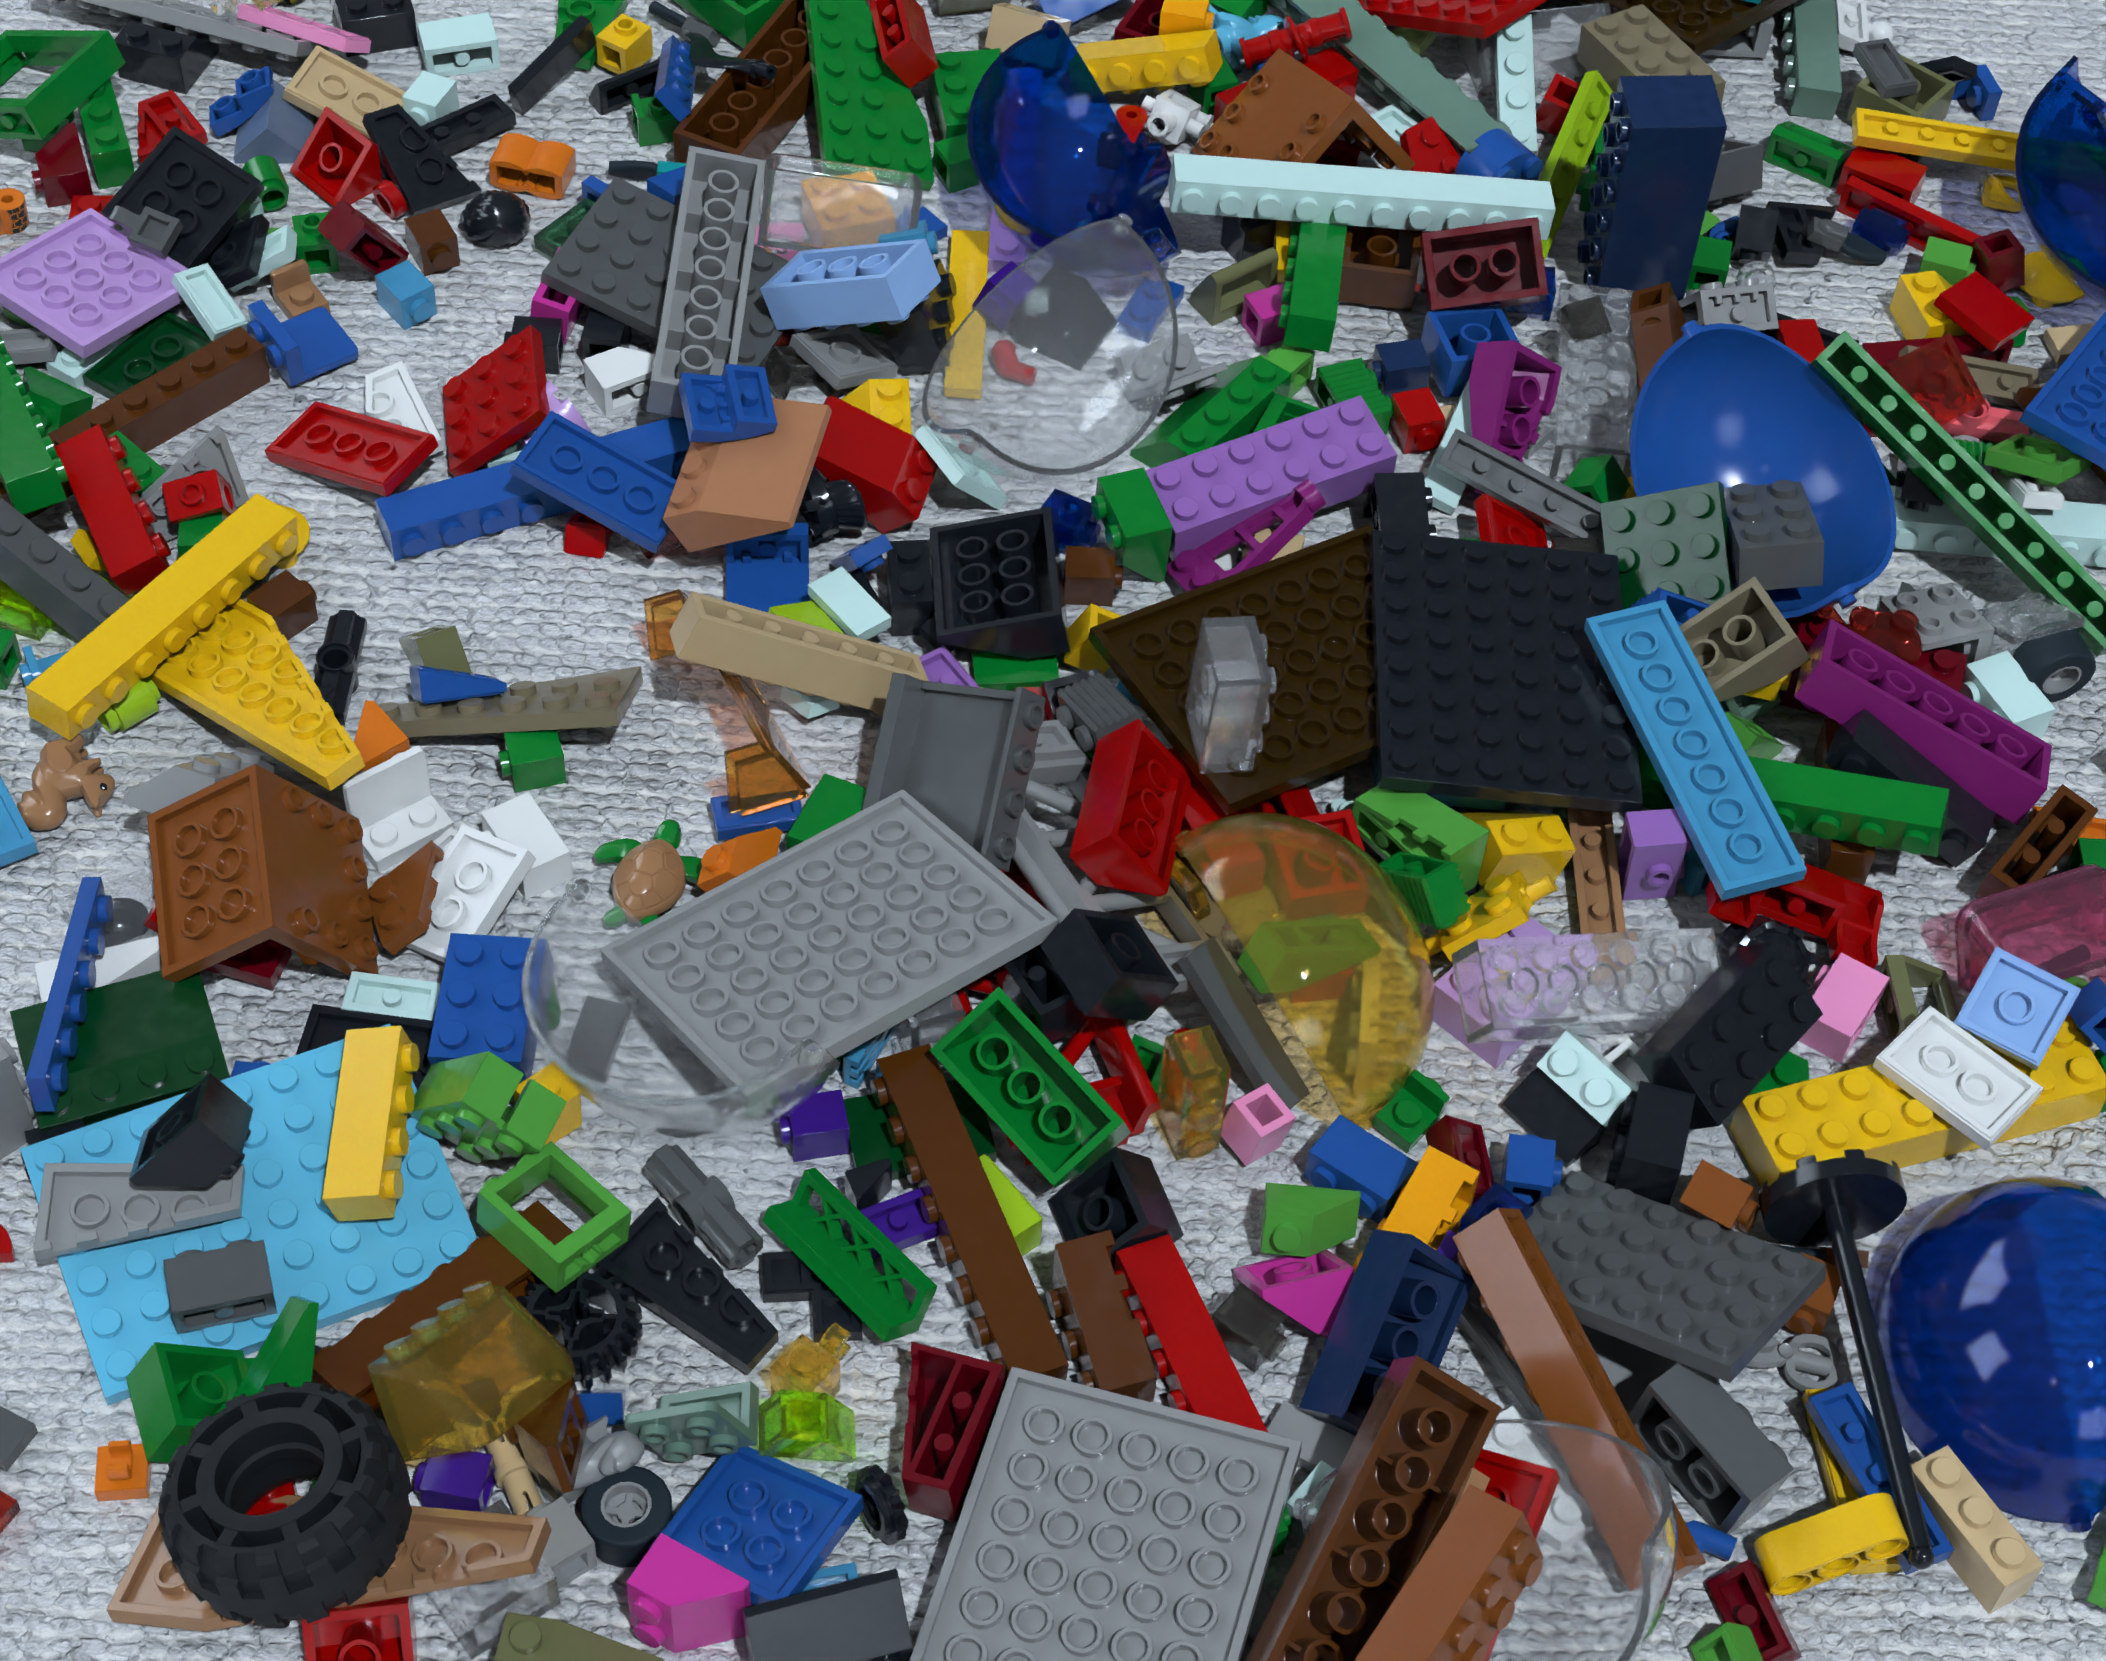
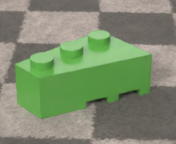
[1352,785,1490,893]

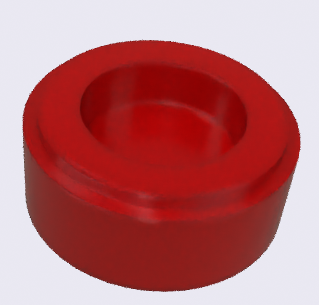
[373,179,408,219]

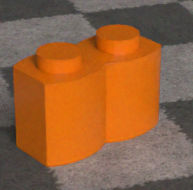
[489,133,576,200]

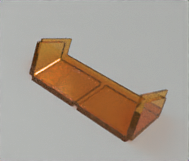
[643,589,812,816]

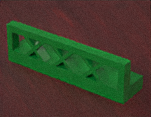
[763,1167,938,1342]

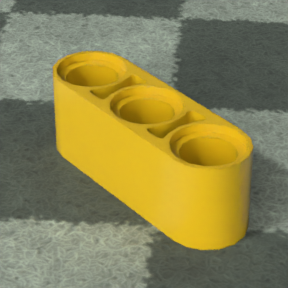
[1753,1493,1909,1596]

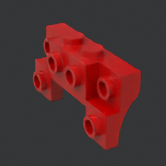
[1705,863,1884,969]

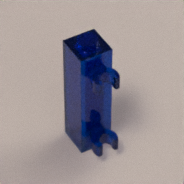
[1084,132,1171,263]

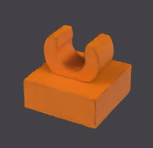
[94,1440,152,1502]

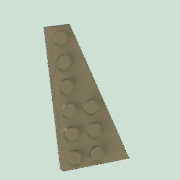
[378,666,643,737]

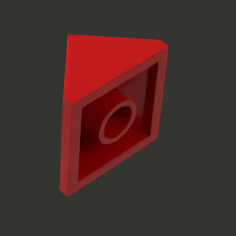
[290,106,383,207]

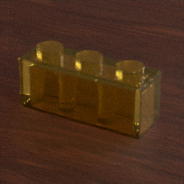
[1156,1024,1231,1161]

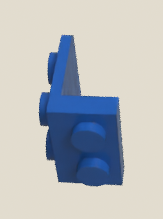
[246,299,359,387]
[725,523,809,612]

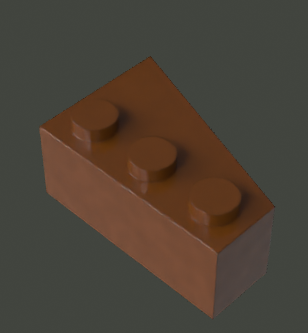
[1046,1230,1157,1402]

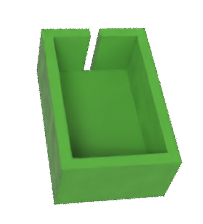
[408,1051,567,1163]

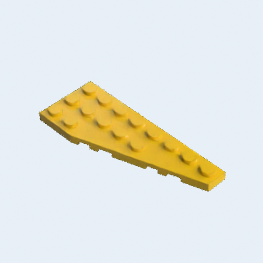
[143,598,365,791]

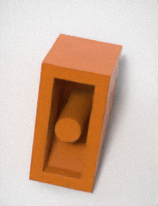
[697,827,782,892]

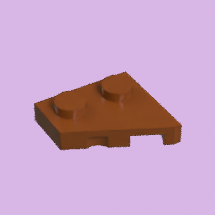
[368,840,444,956]

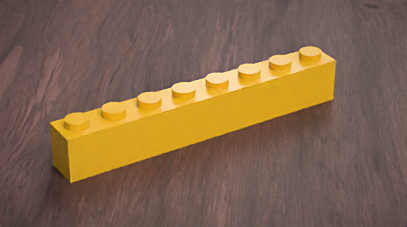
[26,493,298,741]

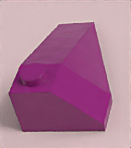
[1469,340,1562,501]

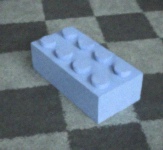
[760,239,941,332]

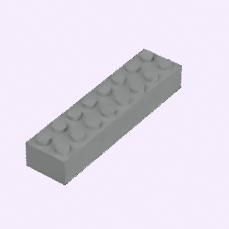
[646,145,766,419]

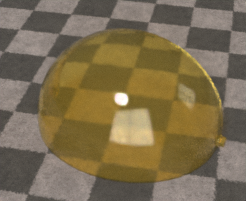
[1173,812,1435,1131]

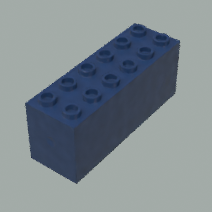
[1577,75,1727,305]

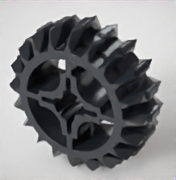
[509,1266,643,1390]

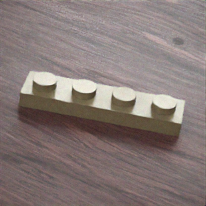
[1899,345,2039,408]

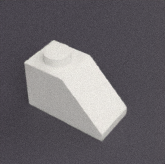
[583,347,655,418]

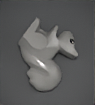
[525,1415,644,1503]

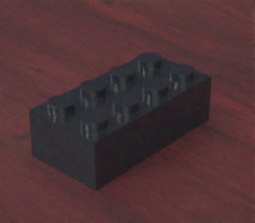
[1633,941,1823,1130]

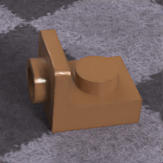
[270,259,331,319]

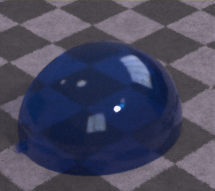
[967,20,1181,277]
[1874,1176,2106,1533]

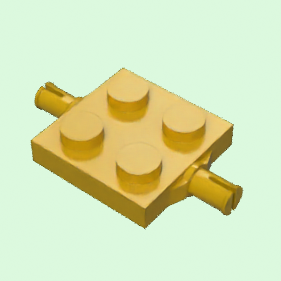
[1416,870,1558,962]

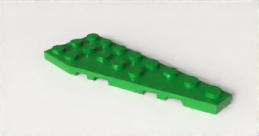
[804,0,934,191]

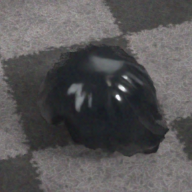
[458,190,531,247]

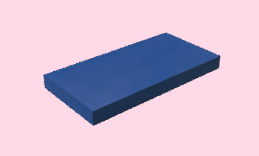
[509,410,677,554]

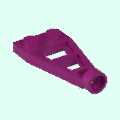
[1166,479,1326,593]

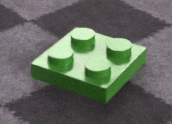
[1984,433,2092,486]

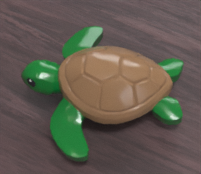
[594,819,702,927]

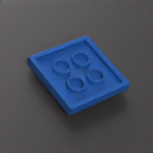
[650,1446,864,1605]

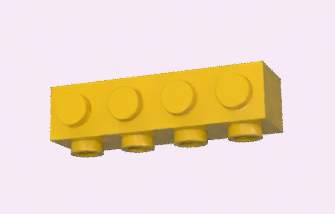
[1067,29,1223,97]
[322,1025,420,1222]

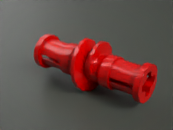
[1239,6,1352,70]

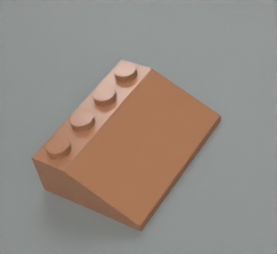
[663,398,832,553]

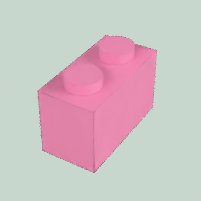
[1798,952,1890,1063]

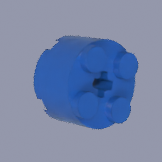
[1455,128,1544,181]

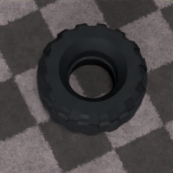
[158,1381,413,1628]

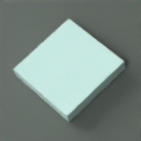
[914,425,1008,510]

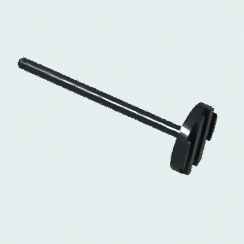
[1758,1149,1934,1570]

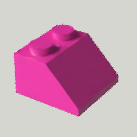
[626,1533,751,1653]

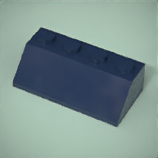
[1299,1229,1474,1437]

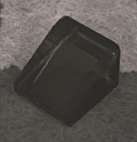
[1556,295,1612,343]

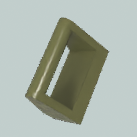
[1190,247,1278,326]
[1879,955,1958,1042]

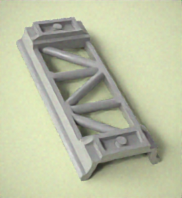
[1012,720,1248,1025]

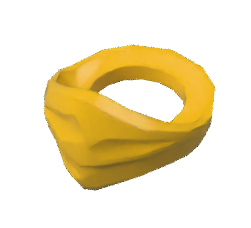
[1981,174,2034,212]

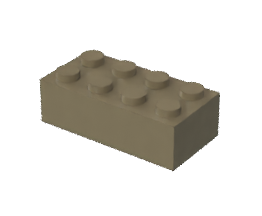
[1577,4,1726,107]

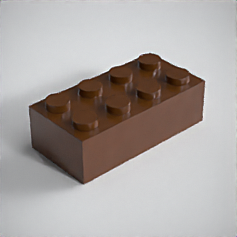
[1338,166,1422,310]

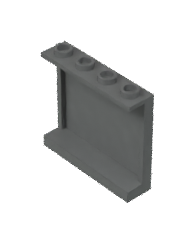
[862,673,1046,872]

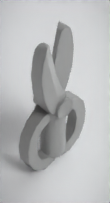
[1746,1334,1842,1391]

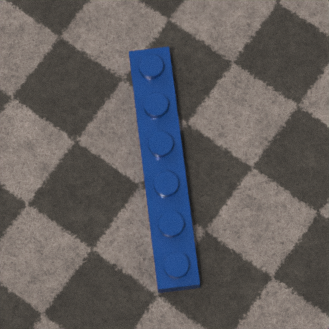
[25,877,114,1112]

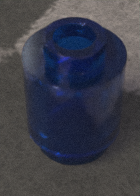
[1851,207,1911,256]

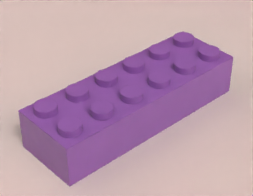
[1145,395,1397,562]

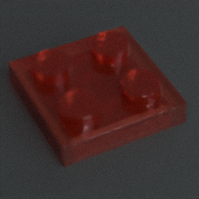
[1882,333,1986,426]

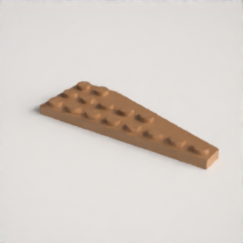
[106,1495,552,1632]

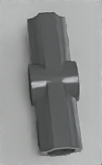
[644,1144,763,1269]

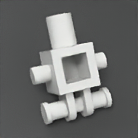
[1141,89,1214,145]

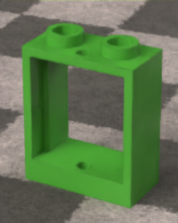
[476,1141,632,1293]

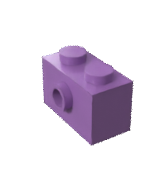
[1617,809,1692,900]

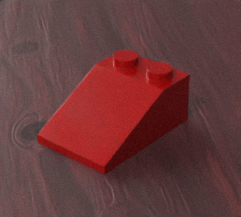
[814,395,938,534]

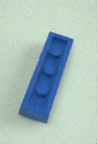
[654,35,697,122]
[1805,1382,1954,1575]

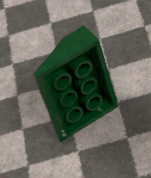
[10,970,230,1132]

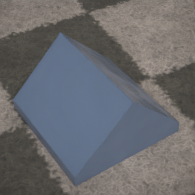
[233,80,316,164]

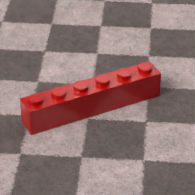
[1114,1234,1268,1432]

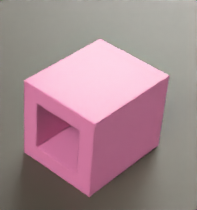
[1218,1083,1296,1166]

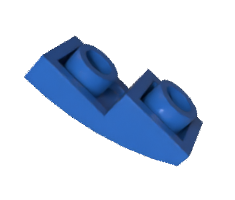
[209,65,274,137]

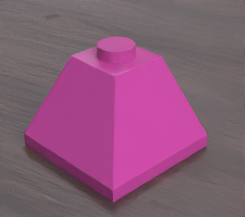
[1233,1250,1355,1337]

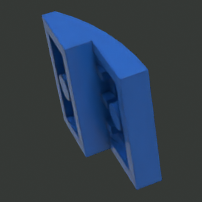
[678,364,778,442]

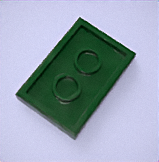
[82,310,212,399]
[843,1080,997,1180]

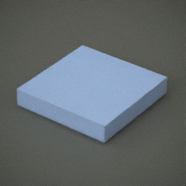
[1954,947,2081,1071]

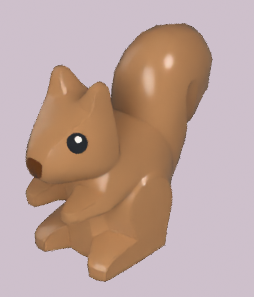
[17,734,115,831]

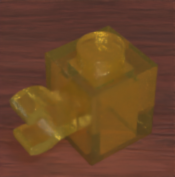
[770,1323,851,1424]

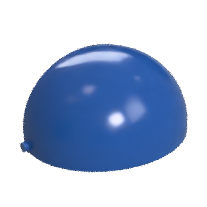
[1630,320,1897,619]

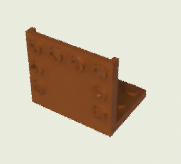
[1191,48,1416,171]
[147,764,379,983]

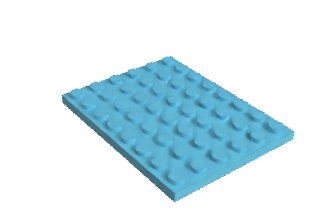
[20,1024,477,1406]

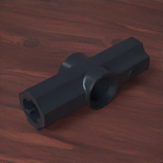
[314,610,367,725]

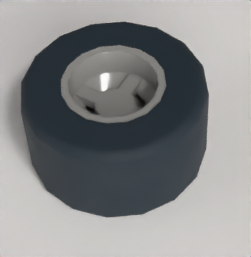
[2013,626,2096,702]
[581,1465,673,1568]

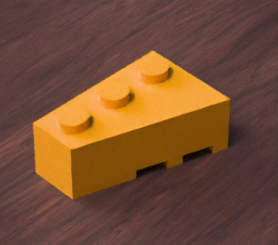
[1352,1145,1480,1273]

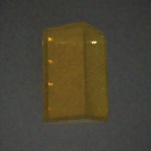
[367,1280,576,1462]

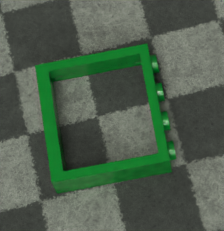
[0,30,126,140]

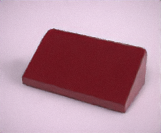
[1426,1115,1499,1209]
[1705,1559,1802,1661]

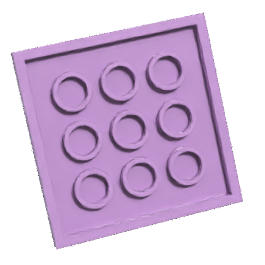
[0,208,188,359]

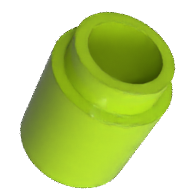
[98,677,161,733]

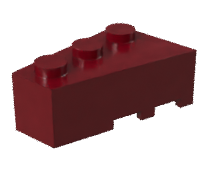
[902,1342,1007,1523]

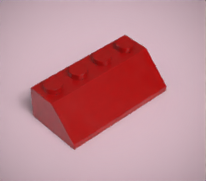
[1069,718,1192,897]

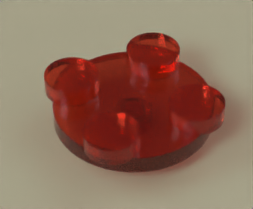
[1848,606,1922,665]

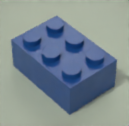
[427,933,550,1084]

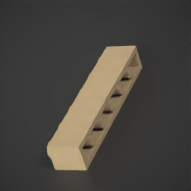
[669,591,929,716]

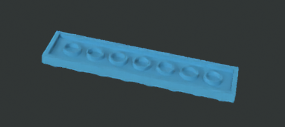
[1584,600,1807,901]

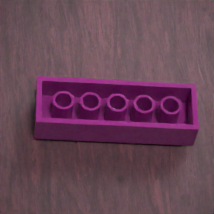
[1794,619,2052,825]

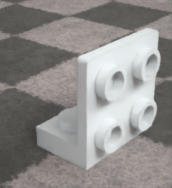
[342,745,455,873]

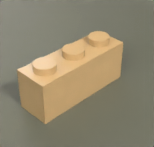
[1912,1445,2044,1614]

